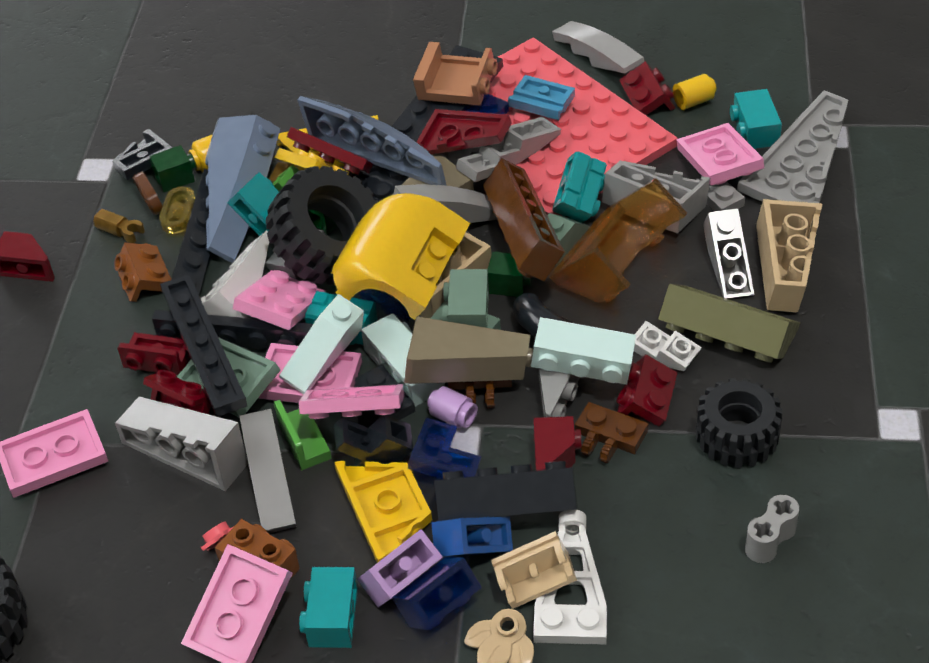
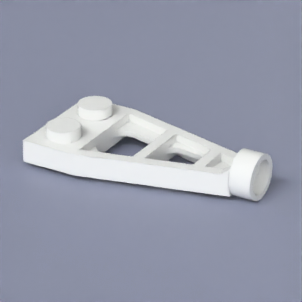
[533,510,607,645]

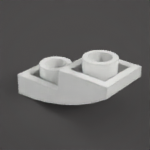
[634,321,702,371]

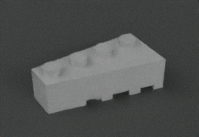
[115,397,248,491]

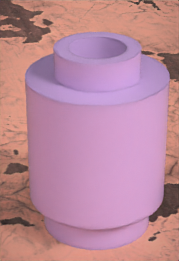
[427,386,478,428]

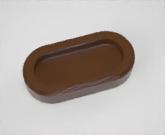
[133,171,165,216]

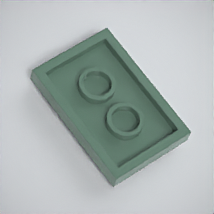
[177,337,281,418]

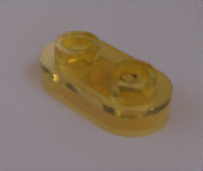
[159,187,195,234]

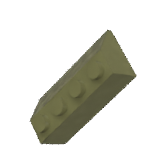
[658,284,801,363]

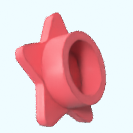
[201,521,234,551]

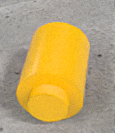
[672,74,717,110]

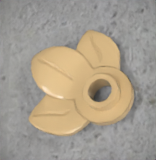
[464,609,534,663]

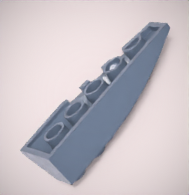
[297,96,447,186]
[205,115,280,263]

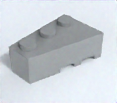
[602,160,710,233]

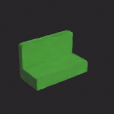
[274,400,332,471]

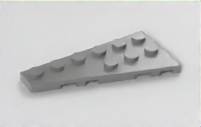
[737,90,848,203]

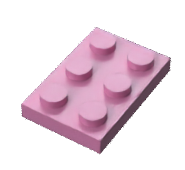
[676,123,764,186]
[232,270,326,330]
[259,343,362,403]
[299,384,404,419]
[0,409,108,498]
[181,544,293,663]

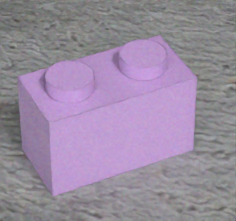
[357,529,443,607]

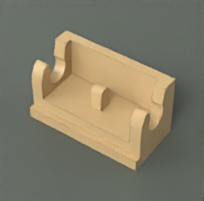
[491,531,577,609]

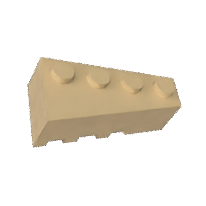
[756,199,822,312]

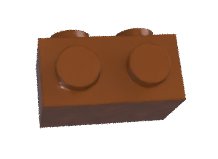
[215,519,300,581]

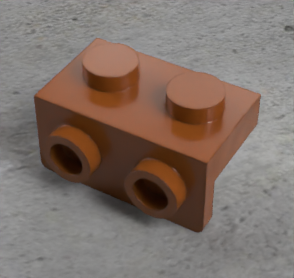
[114,242,171,302]

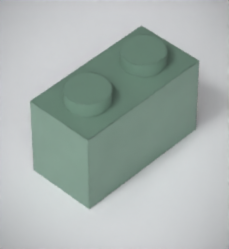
[442,269,489,328]

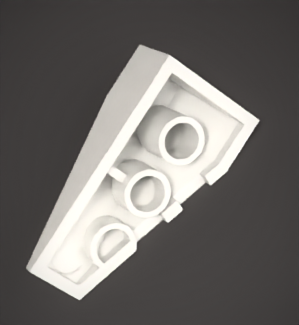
[201,230,269,318]

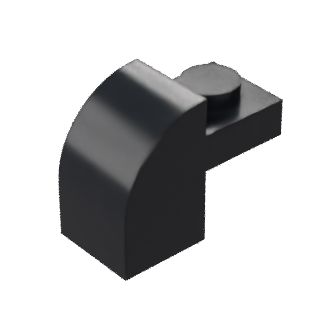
[334,415,413,467]

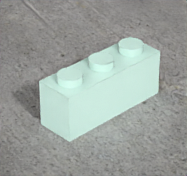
[361,313,445,407]
[531,317,636,385]

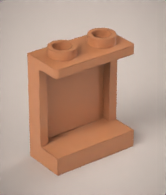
[413,42,497,105]

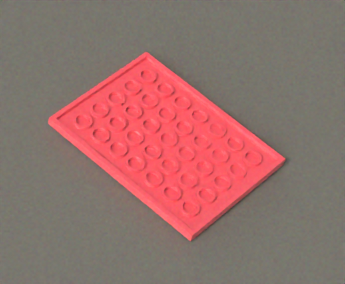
[469,37,678,216]

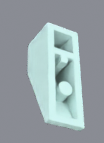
[279,294,364,394]

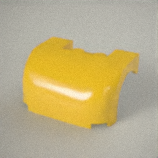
[331,193,470,320]

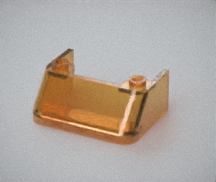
[549,178,688,303]

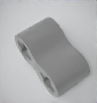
[745,495,799,563]

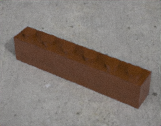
[483,158,565,281]

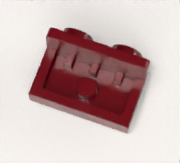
[619,61,676,115]
[117,332,190,375]
[617,354,678,427]
[143,370,211,414]

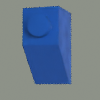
[431,517,513,557]

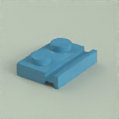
[508,75,575,120]

